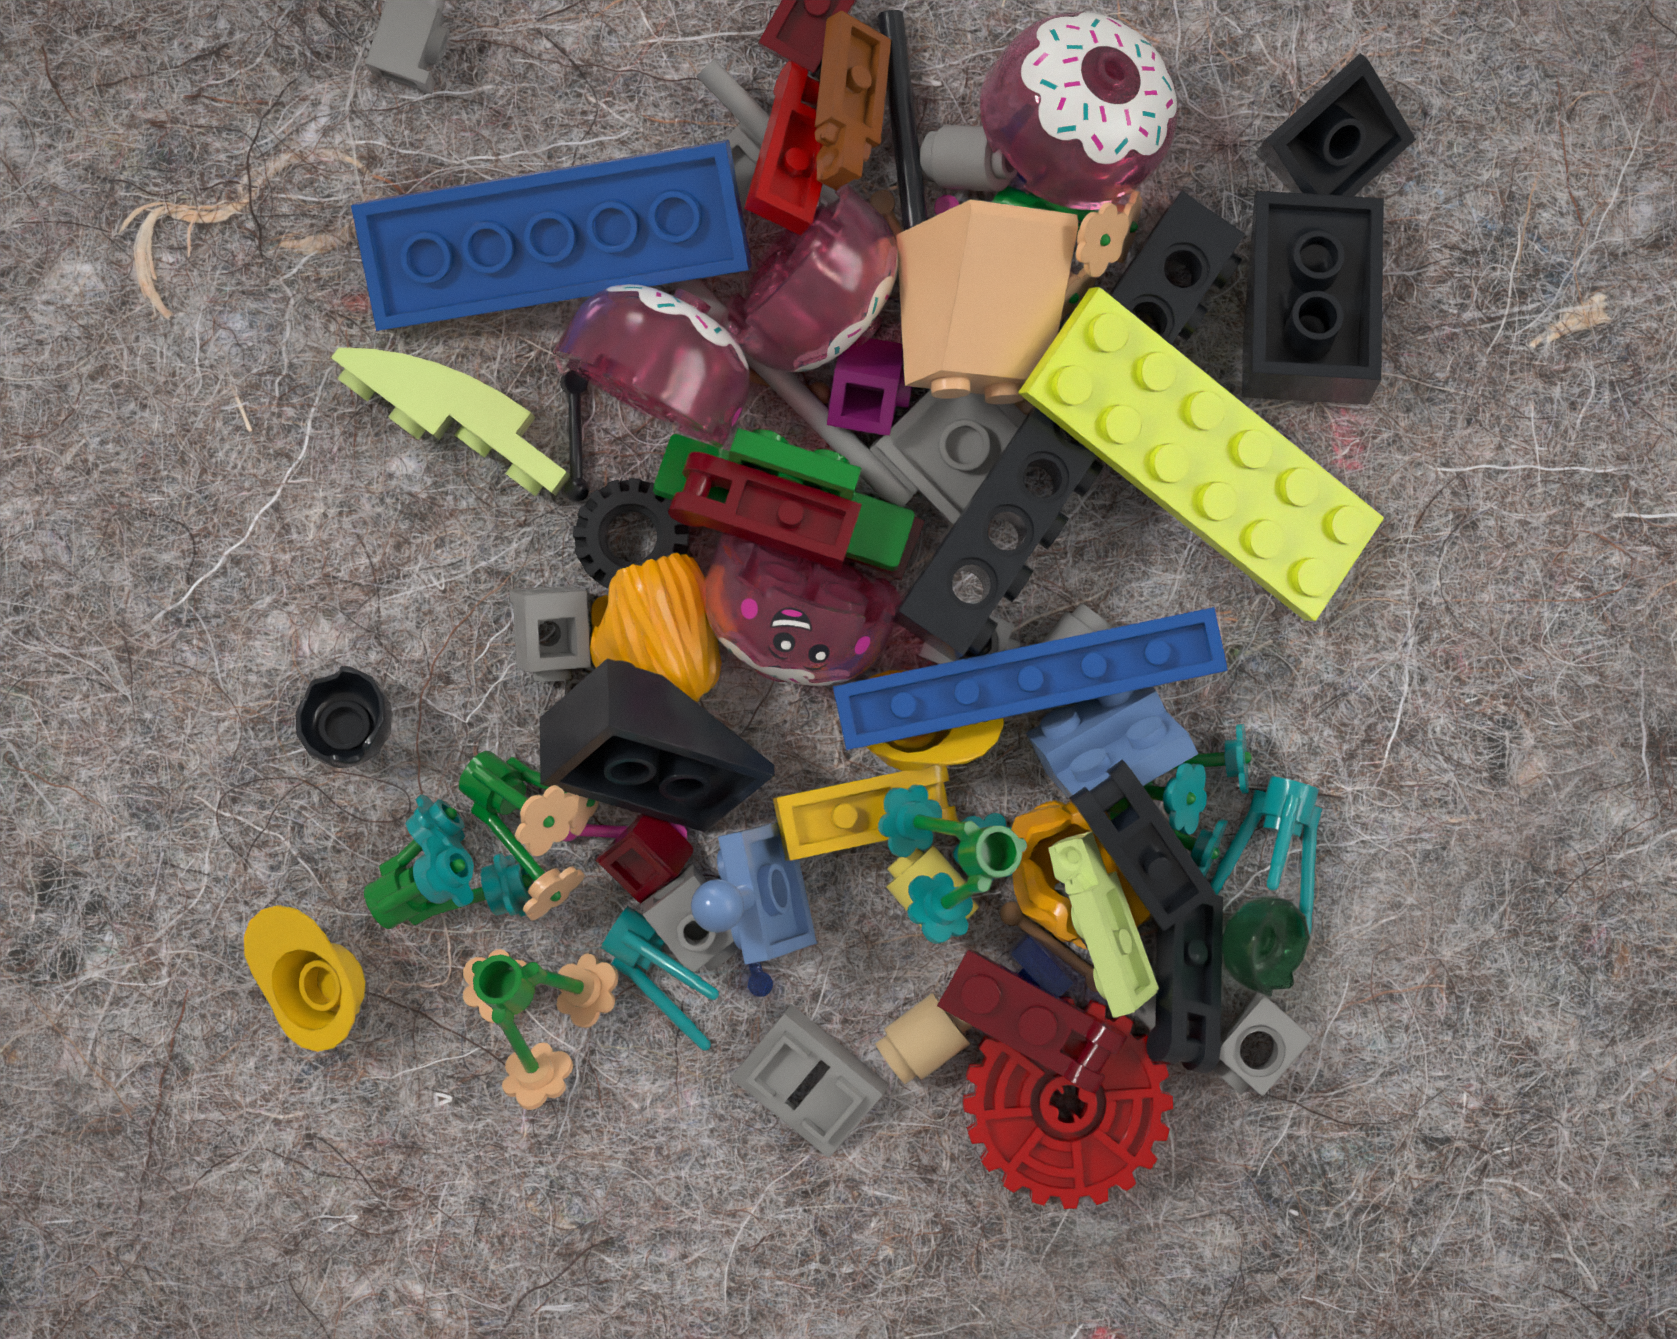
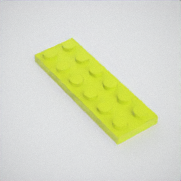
[1018,287,1384,622]

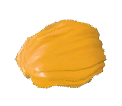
[589,553,722,703]
[1011,800,1151,950]

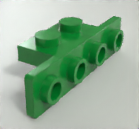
[653,428,915,571]

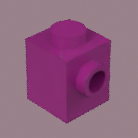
[827,336,912,436]

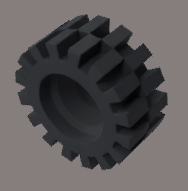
[573,478,690,589]

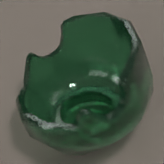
[1221,896,1310,997]

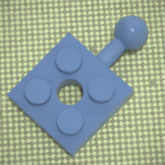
[691,822,817,964]

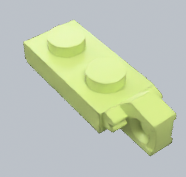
[1049,831,1159,1018]

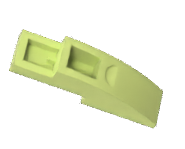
[331,348,570,497]

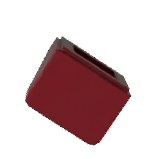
[595,814,694,904]

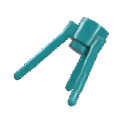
[1210,776,1323,937]
[601,906,719,1051]

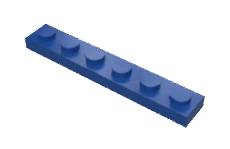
[833,607,1228,751]

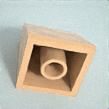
[896,199,1078,404]

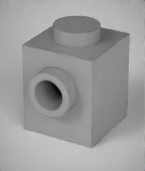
[643,864,738,972]

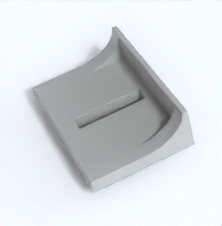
[731,1004,889,1158]

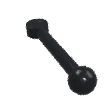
[560,369,589,502]

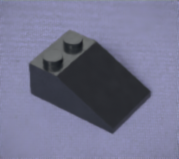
[1242,191,1384,405]
[539,658,775,832]

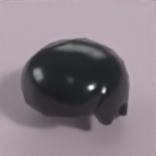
[296,666,392,768]

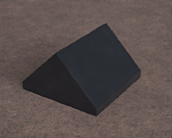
[1255,53,1416,196]

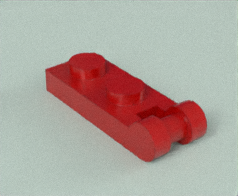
[744,60,823,235]

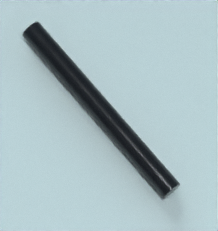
[878,10,928,231]

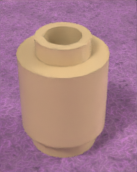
[875,993,973,1084]

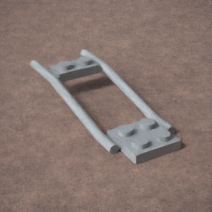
[668,59,1033,526]

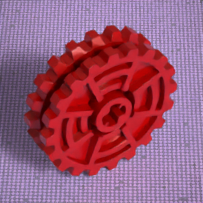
[962,996,1173,1209]

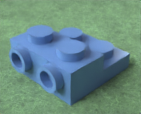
[1026,687,1198,800]

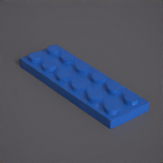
[351,140,752,331]

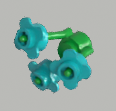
[364,794,532,929]

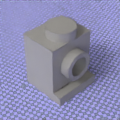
[365,0,450,94]
[509,585,591,682]

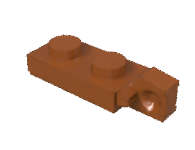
[815,10,891,191]

